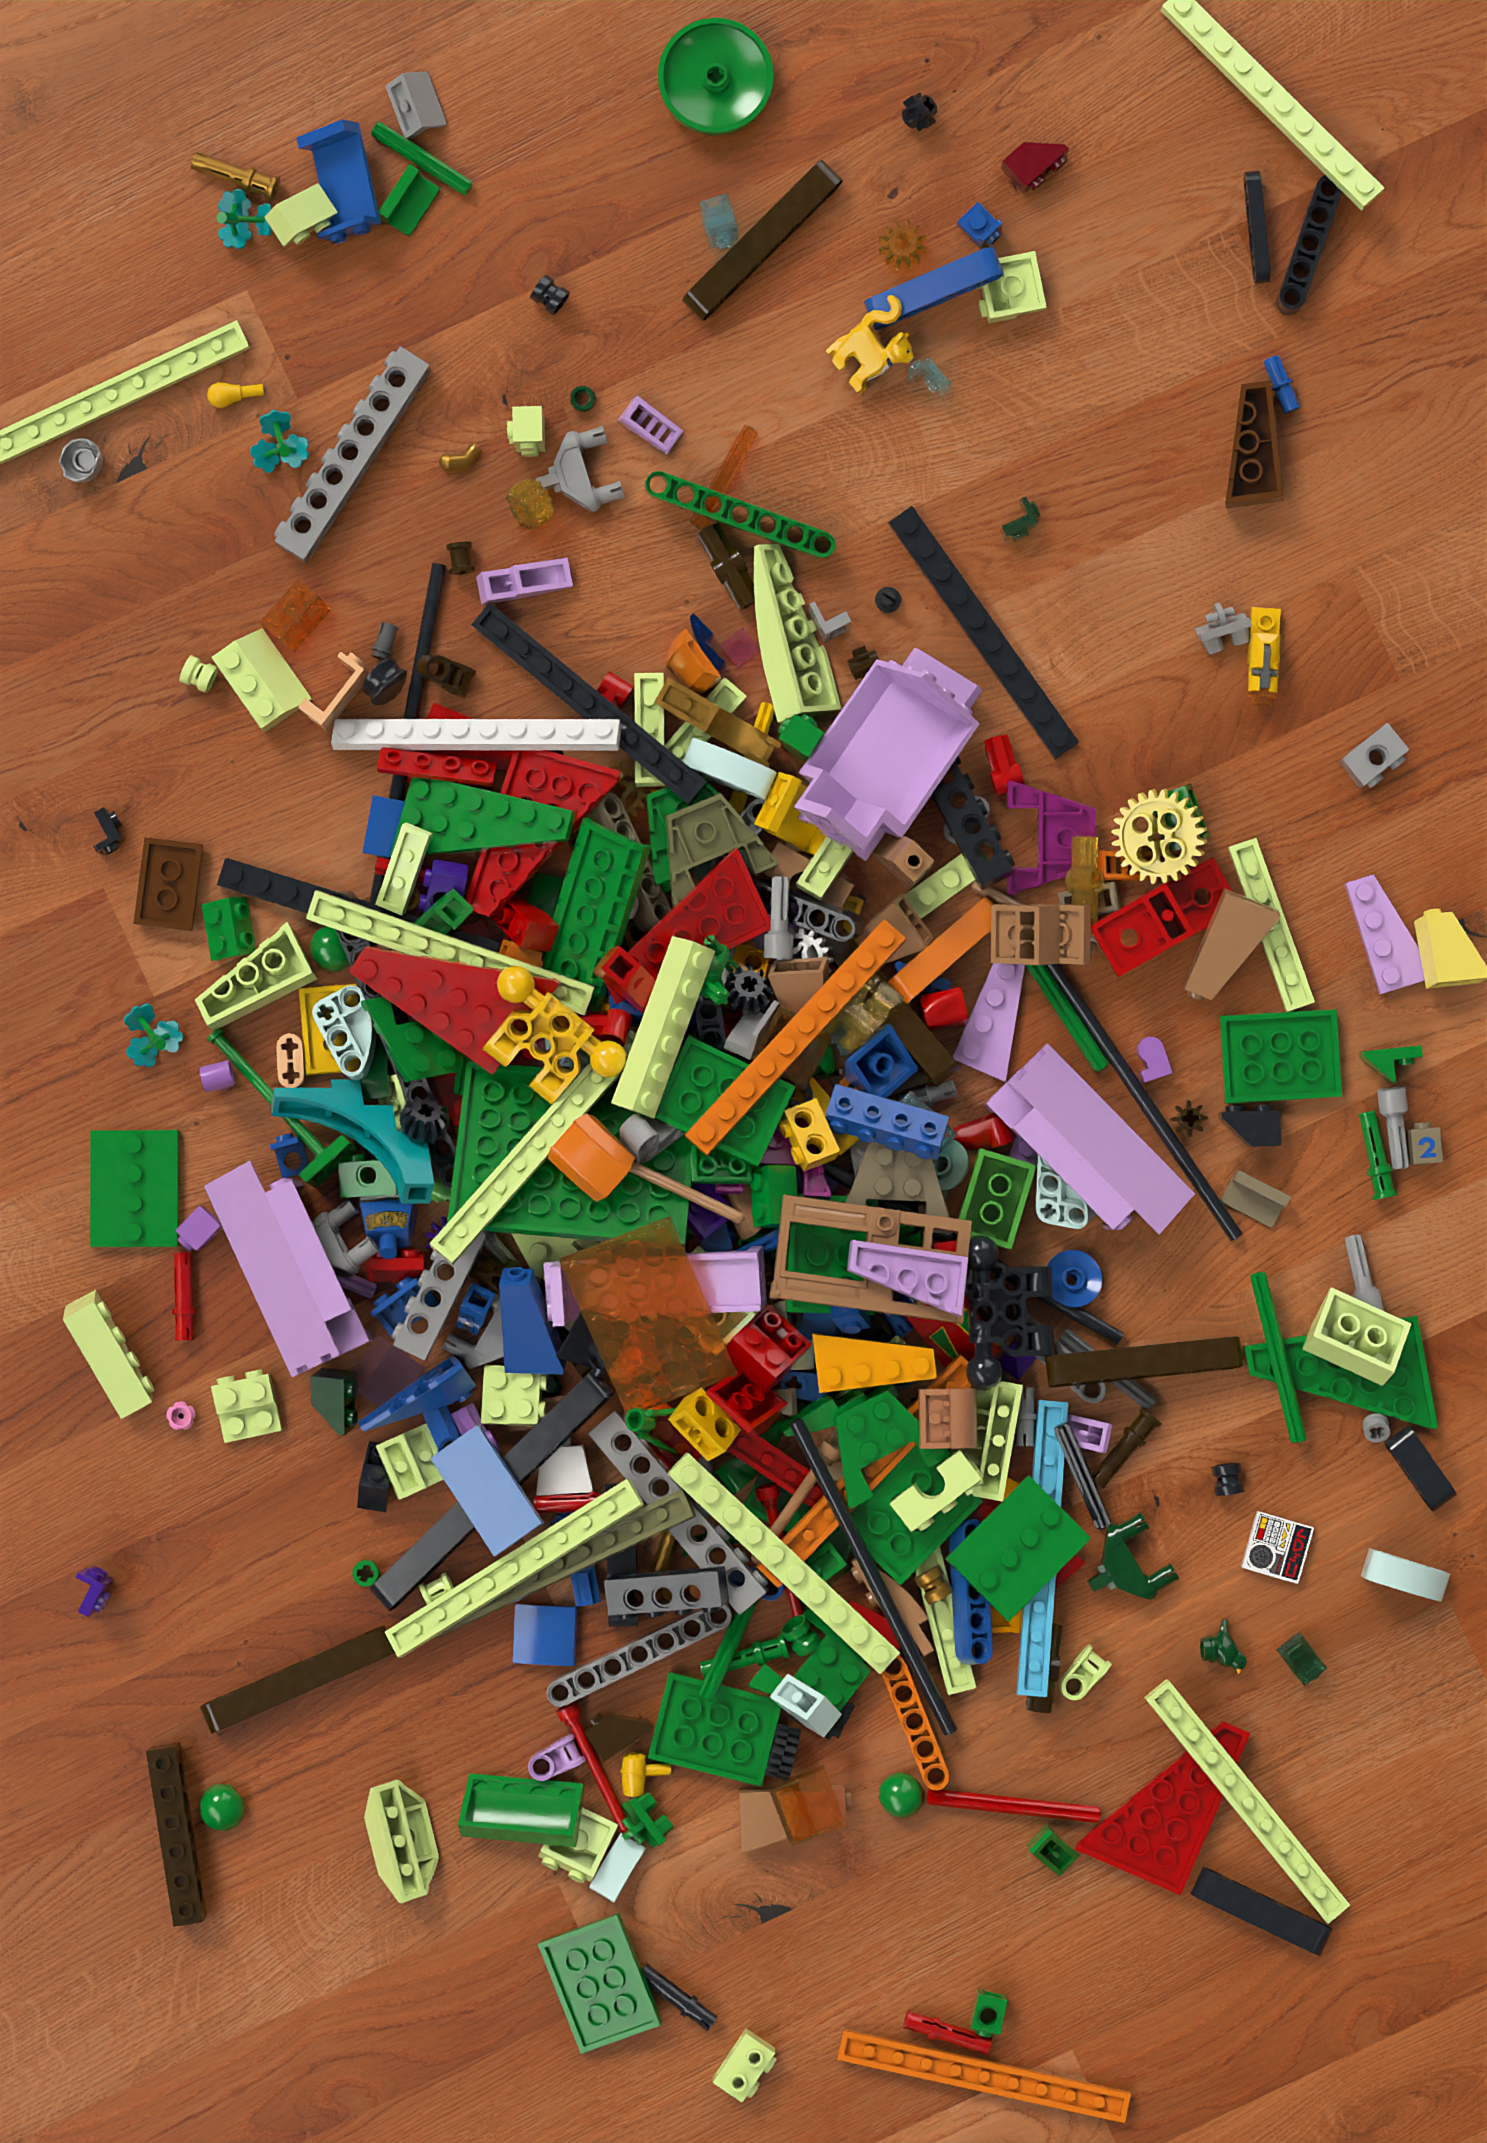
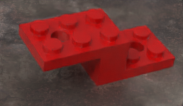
[1090,857,1232,978]

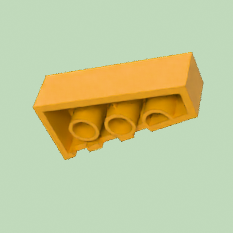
[812,1333,937,1393]

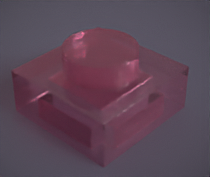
[720,627,761,669]

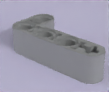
[619,1113,685,1165]

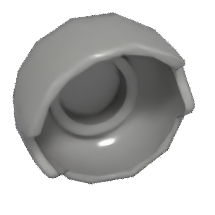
[58,438,103,483]

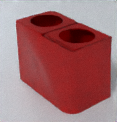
[919,986,968,1032]
[645,1415,701,1469]

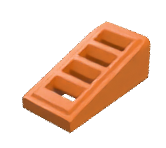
[1093,850,1153,882]

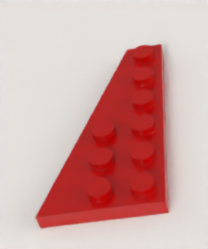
[605,847,771,1004]

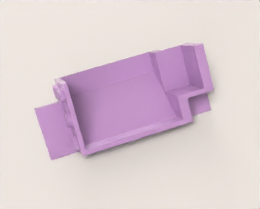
[794,648,983,861]
[983,1043,1195,1235]
[204,1161,374,1377]

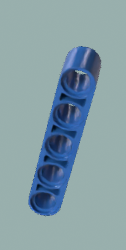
[864,247,1004,330]
[949,1519,993,1665]

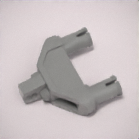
[535,425,625,512]
[312,1198,380,1278]
[442,1281,504,1369]

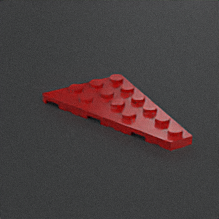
[465,750,624,918]
[348,946,560,1075]
[1075,1720,1250,1896]

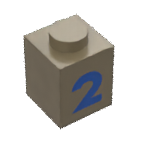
[1406,1122,1443,1165]

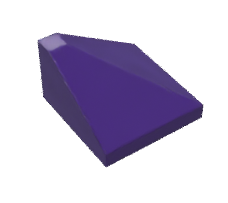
[998,1340,1036,1381]

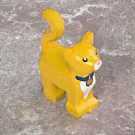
[826,295,914,394]

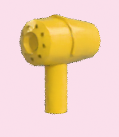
[620,1752,671,1797]

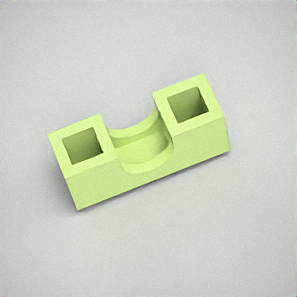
[890,1448,983,1532]

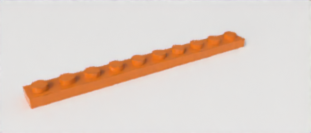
[685,919,906,1156]
[756,1354,972,1588]
[837,2029,1131,2123]

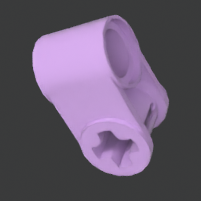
[528,1734,586,1781]

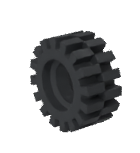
[765,1724,801,1781]

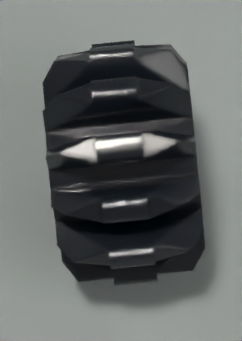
[723,965,773,1016]
[399,1096,450,1145]

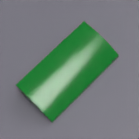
[458,1773,584,1847]

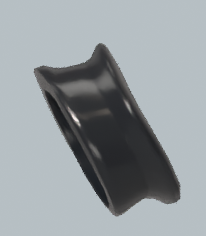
[363,658,407,706]

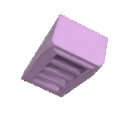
[617,396,683,455]

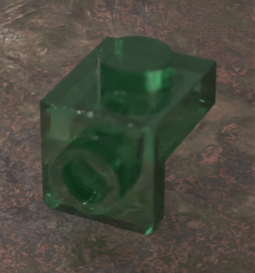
[1000,496,1040,542]
[1276,1632,1327,1685]

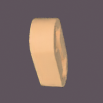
[276,1033,306,1088]

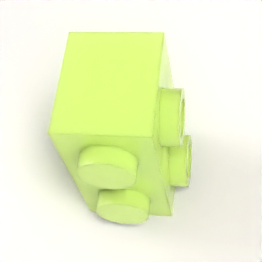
[264,183,338,246]
[507,406,545,457]
[713,2028,776,2102]

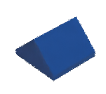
[845,1024,919,1098]

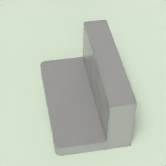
[385,71,447,139]
[809,601,852,643]
[724,1000,780,1060]

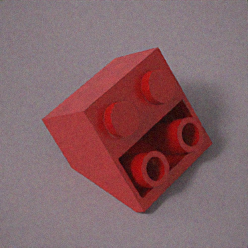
[723,1304,812,1394]

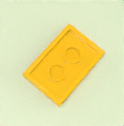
[299,984,361,1076]

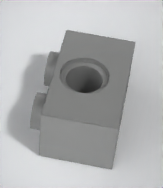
[1339,723,1409,789]

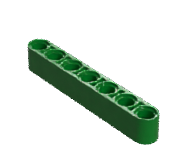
[644,471,836,559]

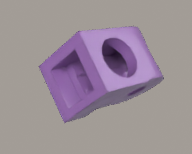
[1136,1037,1172,1083]

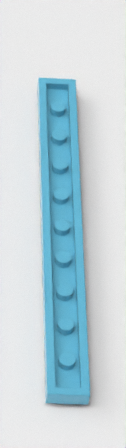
[1016,1400,1068,1697]

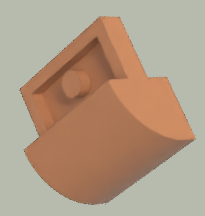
[918,1388,977,1449]

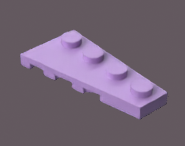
[1344,874,1425,995]
[953,963,1025,1082]
[847,1240,968,1317]

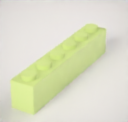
[611,936,715,1118]

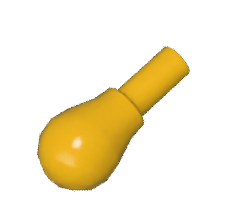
[207,382,264,408]

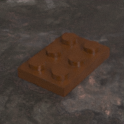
[133,837,204,932]

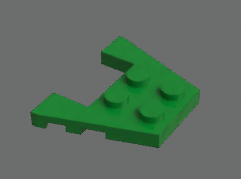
[646,773,757,887]
[361,996,464,1083]
[834,1389,951,1509]
[747,1607,871,1712]

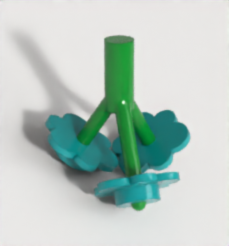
[216,189,272,249]
[250,410,309,473]
[123,1003,184,1068]

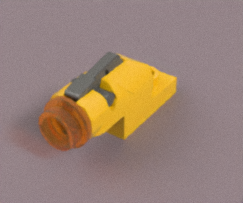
[1247,607,1281,706]

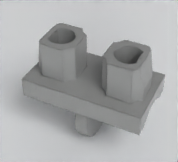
[1194,602,1252,654]

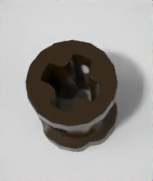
[446,541,475,575]

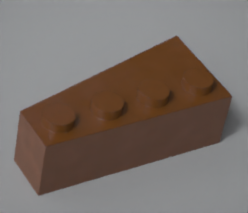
[1225,380,1284,508]

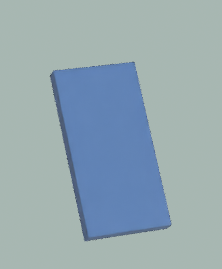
[430,1425,544,1556]

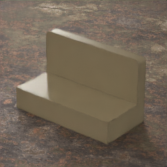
[1221,1170,1291,1227]

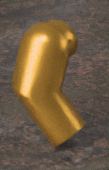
[439,443,482,474]

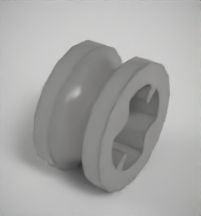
[1362,1413,1390,1442]

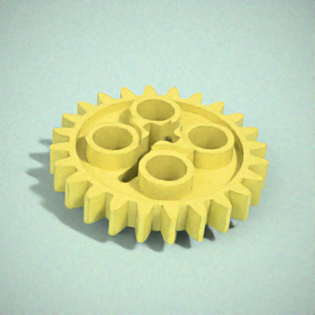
[1111,789,1207,884]

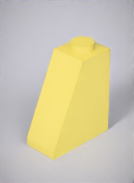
[1414,909,1487,989]

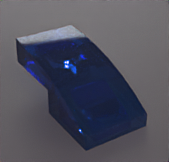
[689,613,726,673]

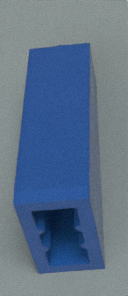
[499,1267,566,1375]

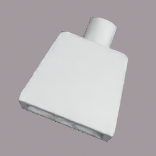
[537,1437,593,1495]

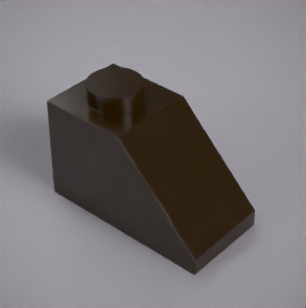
[584,1713,653,1762]

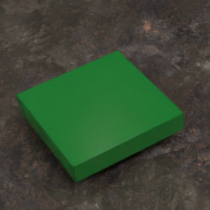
[691,1143,752,1184]

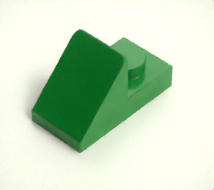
[1359,1045,1423,1084]

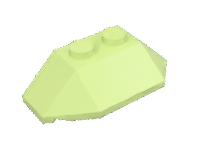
[950,1381,1023,1501]
[364,1780,439,1903]

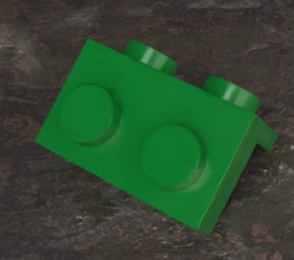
[201,897,255,961]

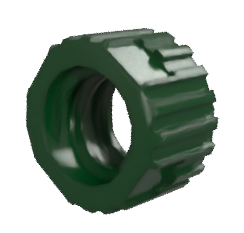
[570,385,596,412]

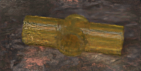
[1065,837,1104,925]

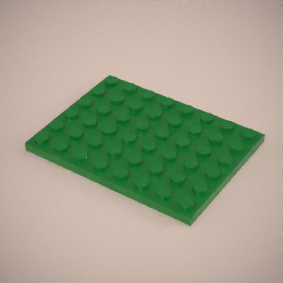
[447,1061,692,1248]

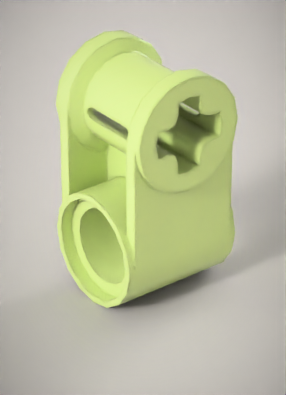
[1059,1644,1112,1700]

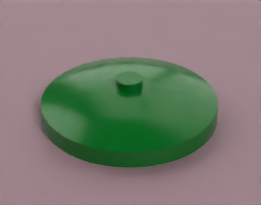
[658,18,774,135]

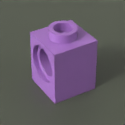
[176,1205,223,1251]

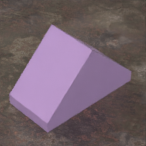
[1067,1414,1112,1453]

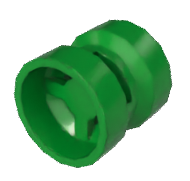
[781,1615,821,1657]

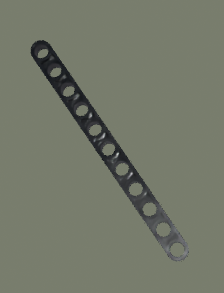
[332,890,458,1189]
[370,1372,615,1611]

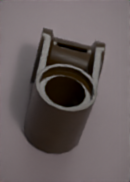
[417,654,476,698]

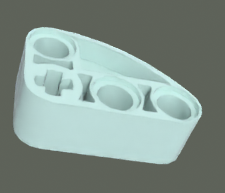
[683,738,777,800]
[312,985,376,1080]
[1036,1155,1096,1229]
[1361,1548,1450,1602]

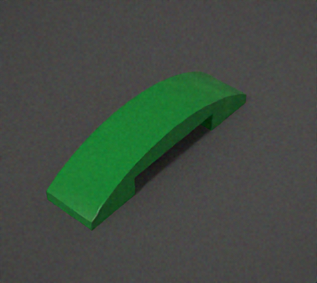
[389,888,474,954]

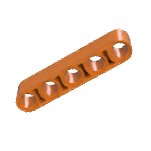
[887,896,994,1004]
[881,1654,949,1790]

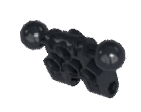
[966,1235,1054,1391]

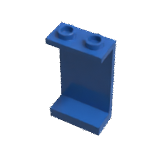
[296,119,381,244]

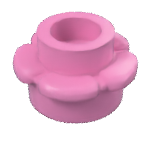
[167,1401,196,1430]

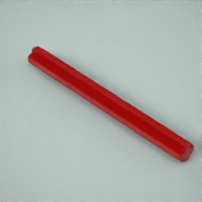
[926,1789,1101,1823]

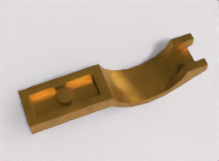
[654,677,782,768]

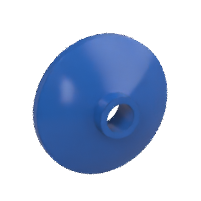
[1047,1250,1102,1308]

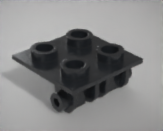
[556,1307,632,1378]

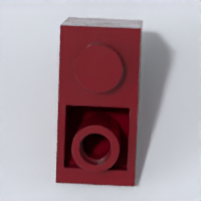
[1001,142,1069,194]

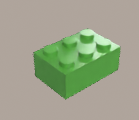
[953,1148,1037,1250]

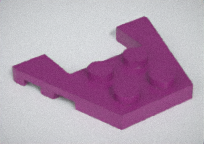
[1007,781,1096,895]
[715,1118,831,1200]

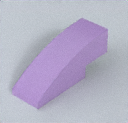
[476,558,573,605]

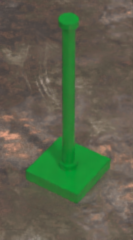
[207,1028,359,1188]

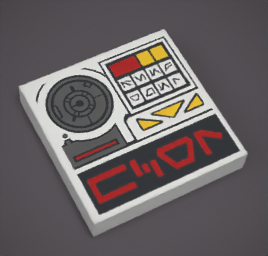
[1241,1511,1314,1584]

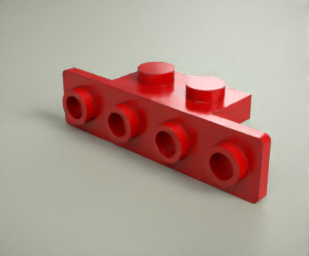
[377,747,496,787]

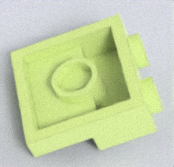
[977,251,1047,324]
[481,1365,548,1427]
[211,1369,283,1443]
[538,1807,618,1883]

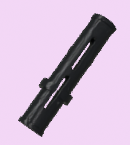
[642,1963,718,2031]

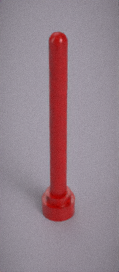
[755,1483,804,1617]
[555,1701,627,1833]

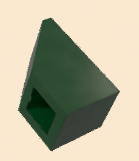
[311,1368,358,1436]

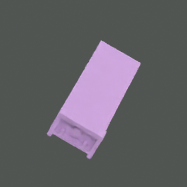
[544,1246,767,1326]

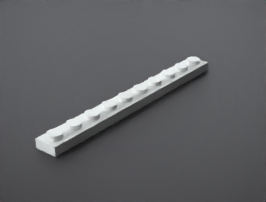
[331,719,621,751]

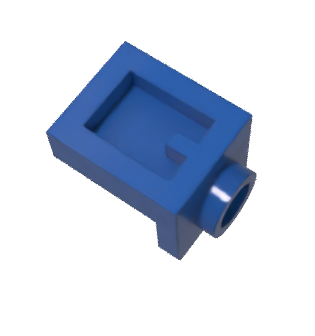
[957,202,1003,249]

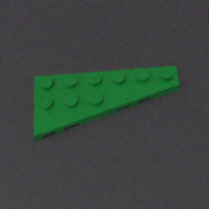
[390,777,576,858]

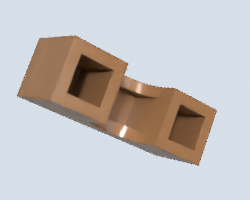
[761,842,854,908]

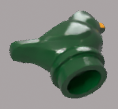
[1200,1619,1247,1674]

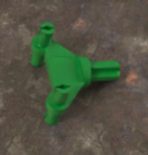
[699,935,738,1005]

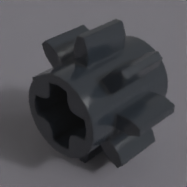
[902,92,937,131]

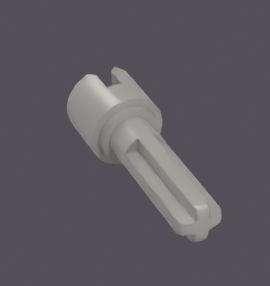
[764,876,793,959]
[1377,1087,1409,1169]
[1345,1234,1384,1311]

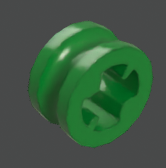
[352,1559,379,1587]

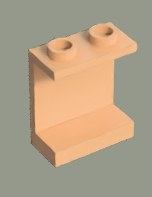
[298,652,368,732]

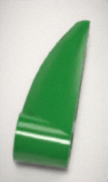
[715,1420,782,1494]

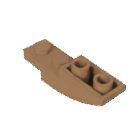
[850,1558,934,1656]

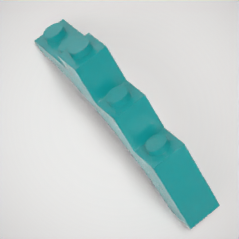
[271,1079,434,1204]

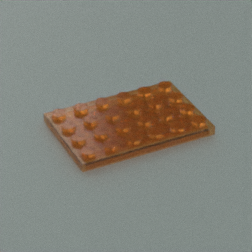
[559,1216,737,1415]

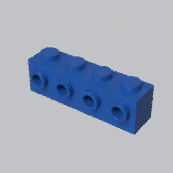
[825,1084,949,1160]

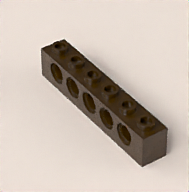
[146,1742,207,1927]

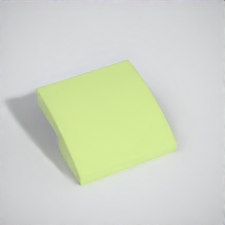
[376,1423,444,1500]

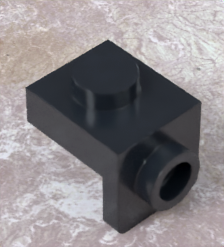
[93,807,125,855]

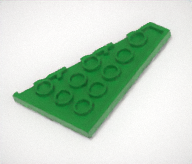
[1243,1315,1438,1429]

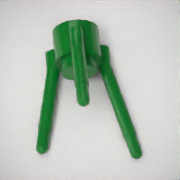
[626,1408,677,1455]

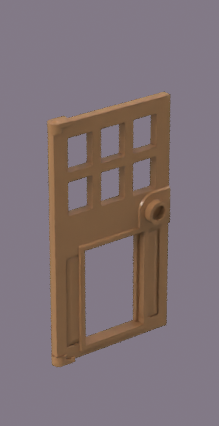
[770,1195,972,1325]

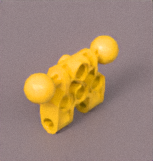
[482,966,627,1105]

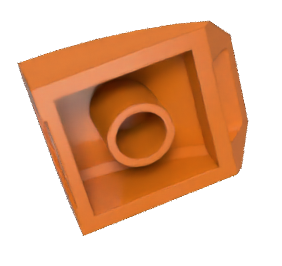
[666,629,721,697]
[547,1113,635,1201]

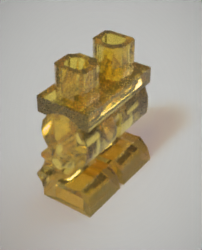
[823,974,904,1054]

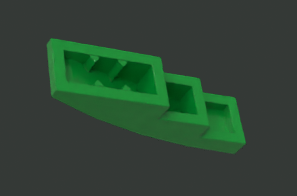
[778,1384,899,1437]

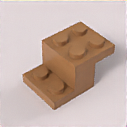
[991,904,1091,965]

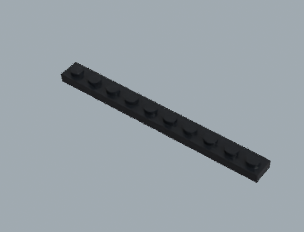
[888,506,1079,760]
[471,602,709,806]
[217,857,502,953]

